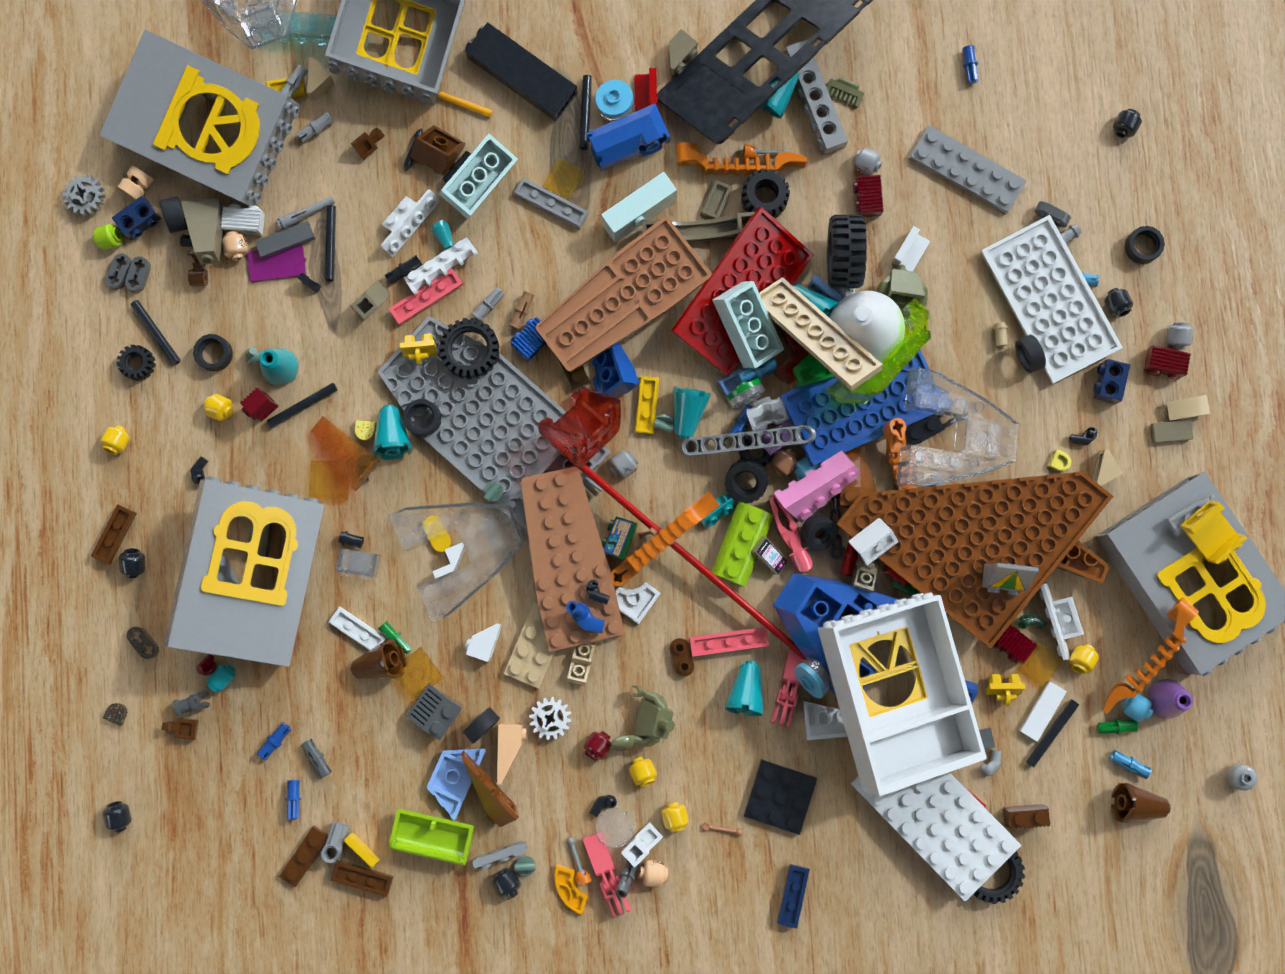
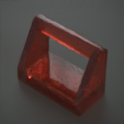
[774,347,809,385]

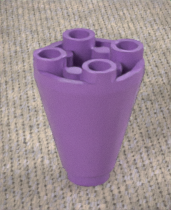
[1147,679,1193,718]

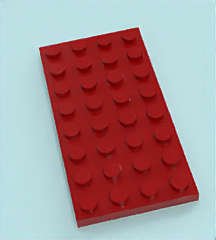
[671,207,814,377]

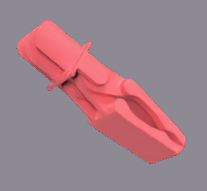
[768,496,813,573]
[771,648,807,728]
[583,831,632,918]

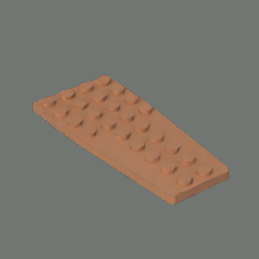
[536,215,712,372]
[521,467,625,652]

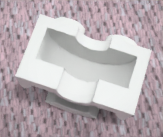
[747,396,789,431]

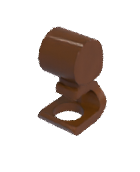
[186,251,208,286]

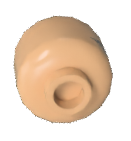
[222,231,249,261]
[638,860,668,888]

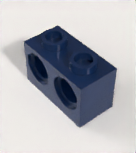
[112,196,162,240]
[1093,359,1131,404]

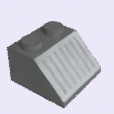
[406,683,462,741]

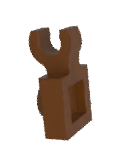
[350,127,385,160]
[161,718,199,740]

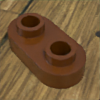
[670,638,694,677]

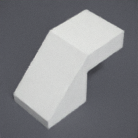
[433,542,466,579]
[621,822,663,867]

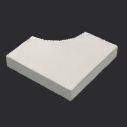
[615,582,661,625]

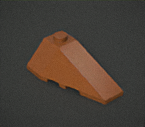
[837,445,877,508]
[1056,540,1110,584]
[461,751,519,827]

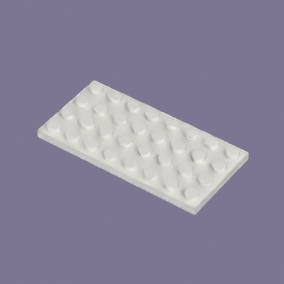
[981,215,1123,384]
[851,772,1022,901]

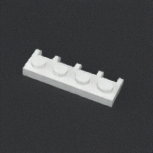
[403,237,478,295]

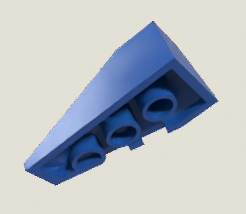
[592,342,640,401]

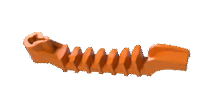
[676,142,807,176]
[883,418,918,490]
[611,492,720,586]
[1103,598,1199,714]

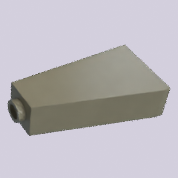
[181,198,223,265]

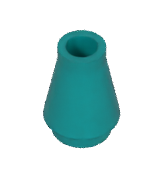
[431,220,455,250]

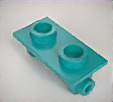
[701,493,736,529]

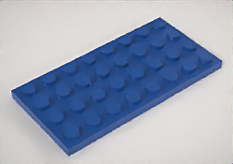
[780,339,948,467]

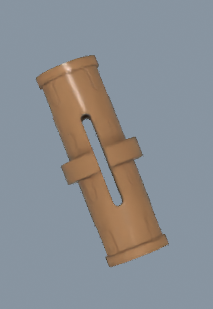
[509,291,535,330]

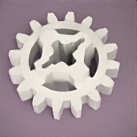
[529,697,572,740]

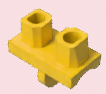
[400,334,438,365]
[986,674,1026,706]

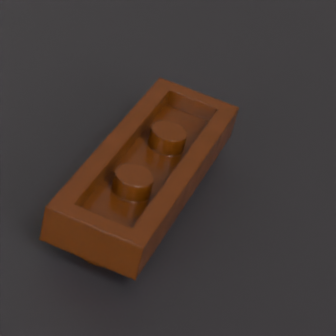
[91,504,137,565]
[279,825,329,887]
[330,860,394,897]

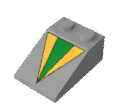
[982,563,1039,596]

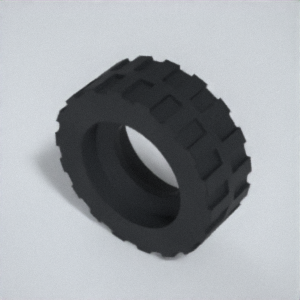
[725,458,769,503]

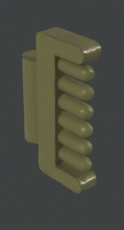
[827,76,864,108]

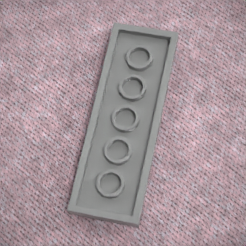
[909,125,1027,214]

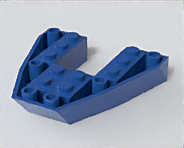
[773,573,899,695]

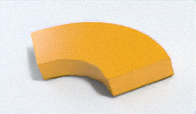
[554,864,588,915]

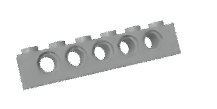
[785,39,848,155]

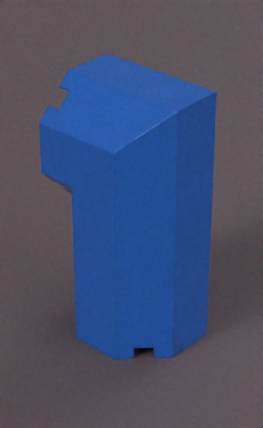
[586,104,670,171]

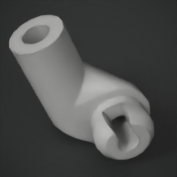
[980,750,1002,776]

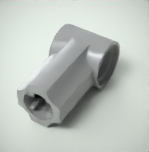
[321,821,350,863]

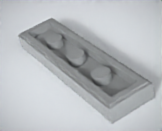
[514,178,589,229]

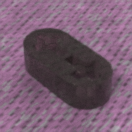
[127,627,159,659]

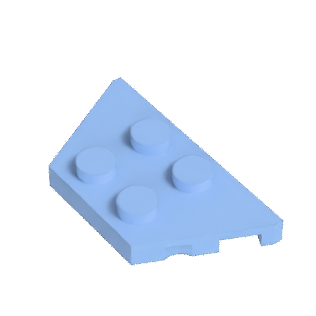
[427,748,487,820]

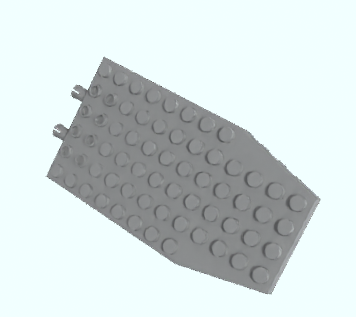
[378,316,611,531]

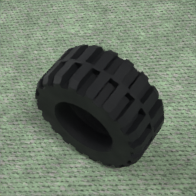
[827,214,867,289]

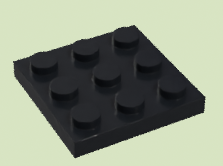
[743,759,817,835]

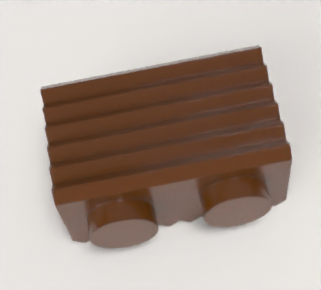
[1003,804,1050,830]

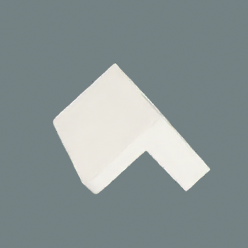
[892,226,930,272]
[849,518,898,565]

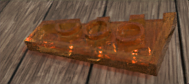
[311,416,380,491]

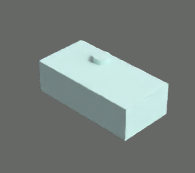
[439,134,518,219]
[601,172,677,243]
[712,281,784,368]

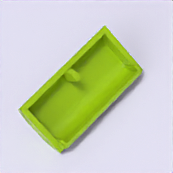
[711,502,774,588]
[388,808,475,865]

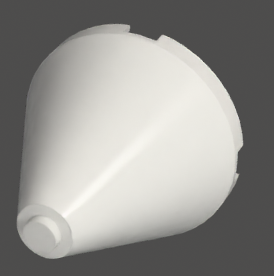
[829,291,905,364]

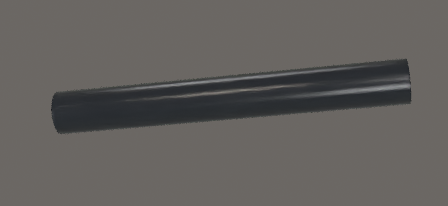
[579,75,592,150]
[325,205,336,281]
[130,300,181,366]
[267,382,338,428]
[1026,699,1079,768]

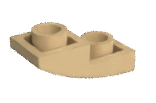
[1167,395,1210,420]
[567,643,595,686]

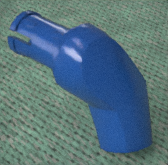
[566,601,605,634]

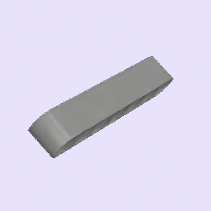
[682,426,816,456]

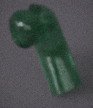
[1017,613,1047,630]

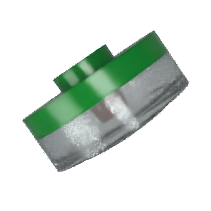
[726,378,766,411]

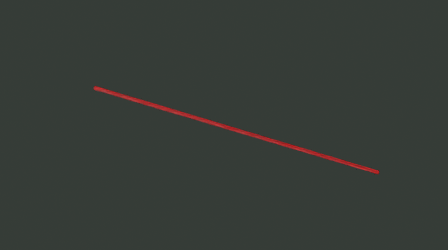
[550,439,986,808]

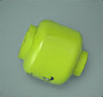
[92,224,123,251]

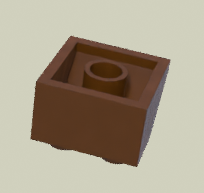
[411,125,466,175]

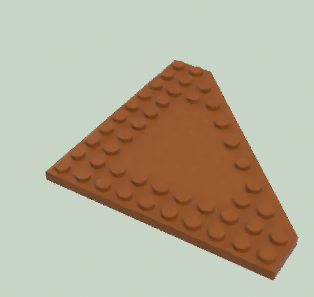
[836,471,1114,649]

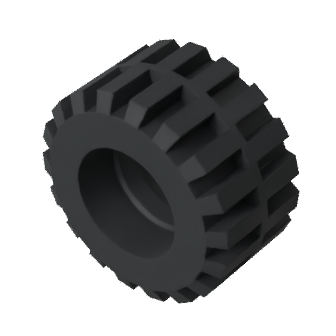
[741,168,790,218]

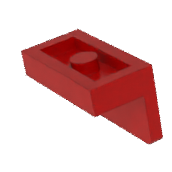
[634,68,657,111]

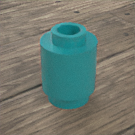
[206,663,236,693]

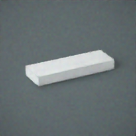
[328,607,387,650]
[1019,681,1067,742]

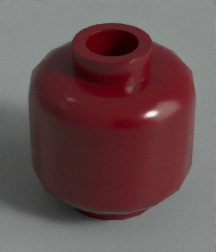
[583,731,611,761]

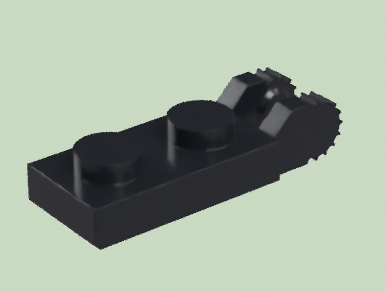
[905,407,957,448]

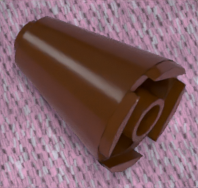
[351,639,407,679]
[1111,783,1171,823]

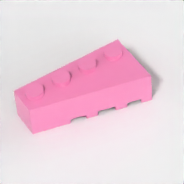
[774,451,861,523]

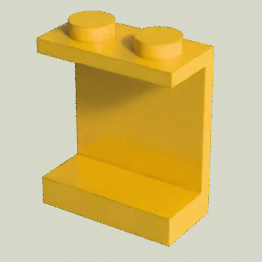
[1180,500,1248,564]

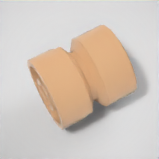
[117,165,153,200]

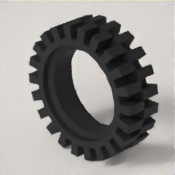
[439,318,500,380]
[973,851,1025,904]

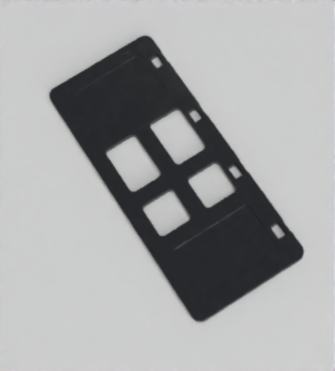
[657,0,873,144]

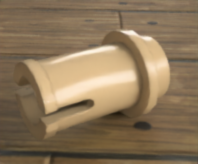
[992,322,1008,347]

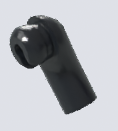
[586,579,610,605]
[589,795,617,817]

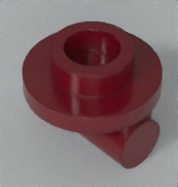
[196,654,217,675]

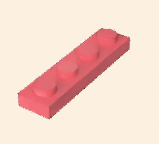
[389,268,463,325]
[690,627,769,657]

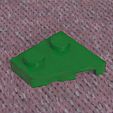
[793,353,834,387]

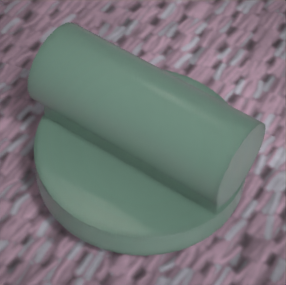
[244,347,263,364]
[653,414,674,433]
[484,482,504,502]
[515,856,536,876]

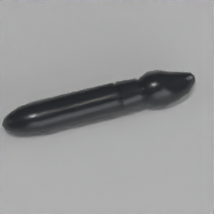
[404,128,423,171]

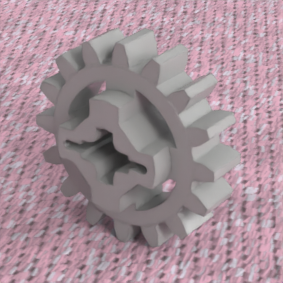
[62,174,106,216]

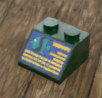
[602,516,638,561]

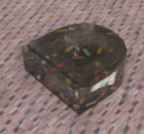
[103,703,128,726]

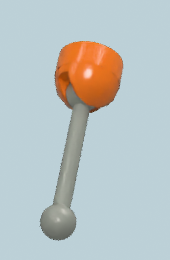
[743,144,788,159]
[567,837,592,886]

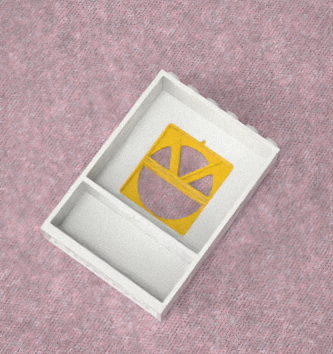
[817,592,987,796]

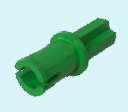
[378,621,411,655]
[1097,719,1138,735]

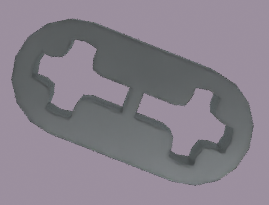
[1034,201,1071,227]
[105,253,132,289]
[125,256,151,293]

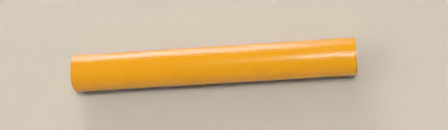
[438,91,493,118]

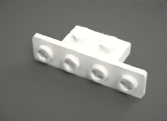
[381,190,440,257]
[1039,583,1084,660]

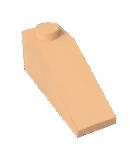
[497,724,527,785]

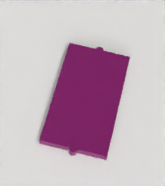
[247,245,307,282]

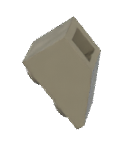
[669,29,698,77]
[349,280,390,320]
[851,557,879,593]

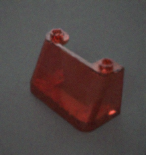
[538,386,621,467]

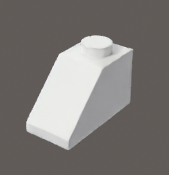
[465,624,503,662]

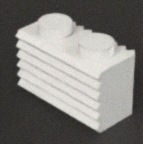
[221,204,265,236]

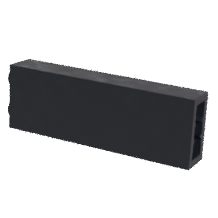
[465,22,578,122]

